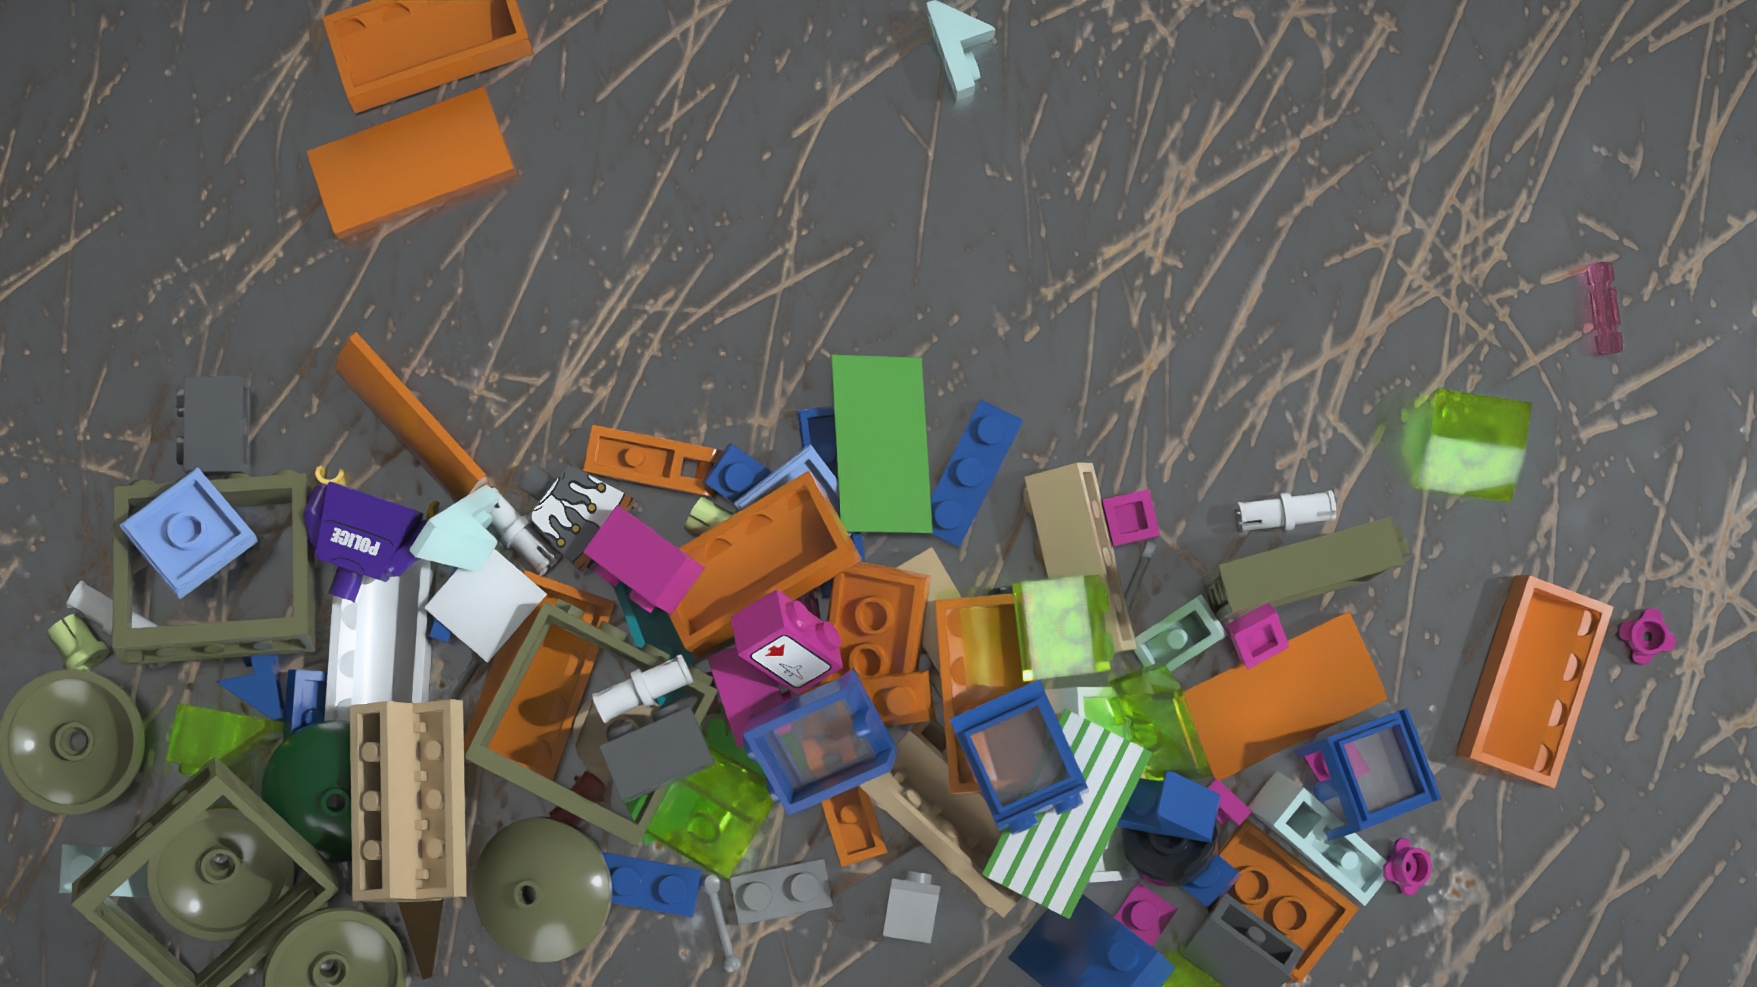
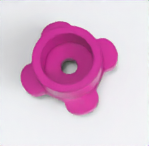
[1619,608,1676,665]
[1382,838,1432,895]

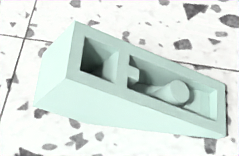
[1248,771,1387,906]

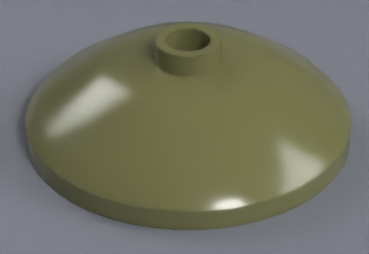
[0,669,145,815]
[147,804,294,941]
[473,817,612,962]
[262,907,407,987]

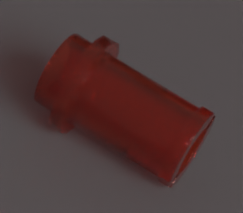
[548,770,608,826]

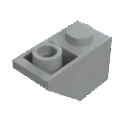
[882,870,940,944]

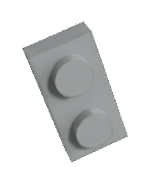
[730,859,834,925]

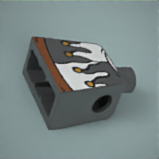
[518,463,639,576]

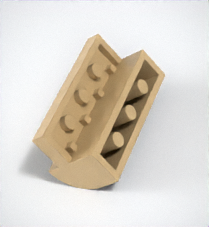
[350,699,467,902]
[859,719,1023,918]

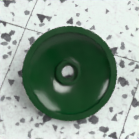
[261,720,352,863]

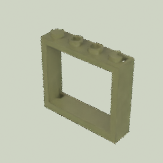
[112,470,315,665]
[1201,516,1409,623]
[464,599,718,847]
[71,756,340,987]

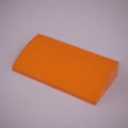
[322,0,534,114]
[306,86,517,240]
[335,332,491,503]
[668,470,862,657]
[464,570,615,781]
[1455,575,1614,788]
[935,592,1045,795]
[1173,611,1388,781]

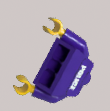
[303,466,440,603]

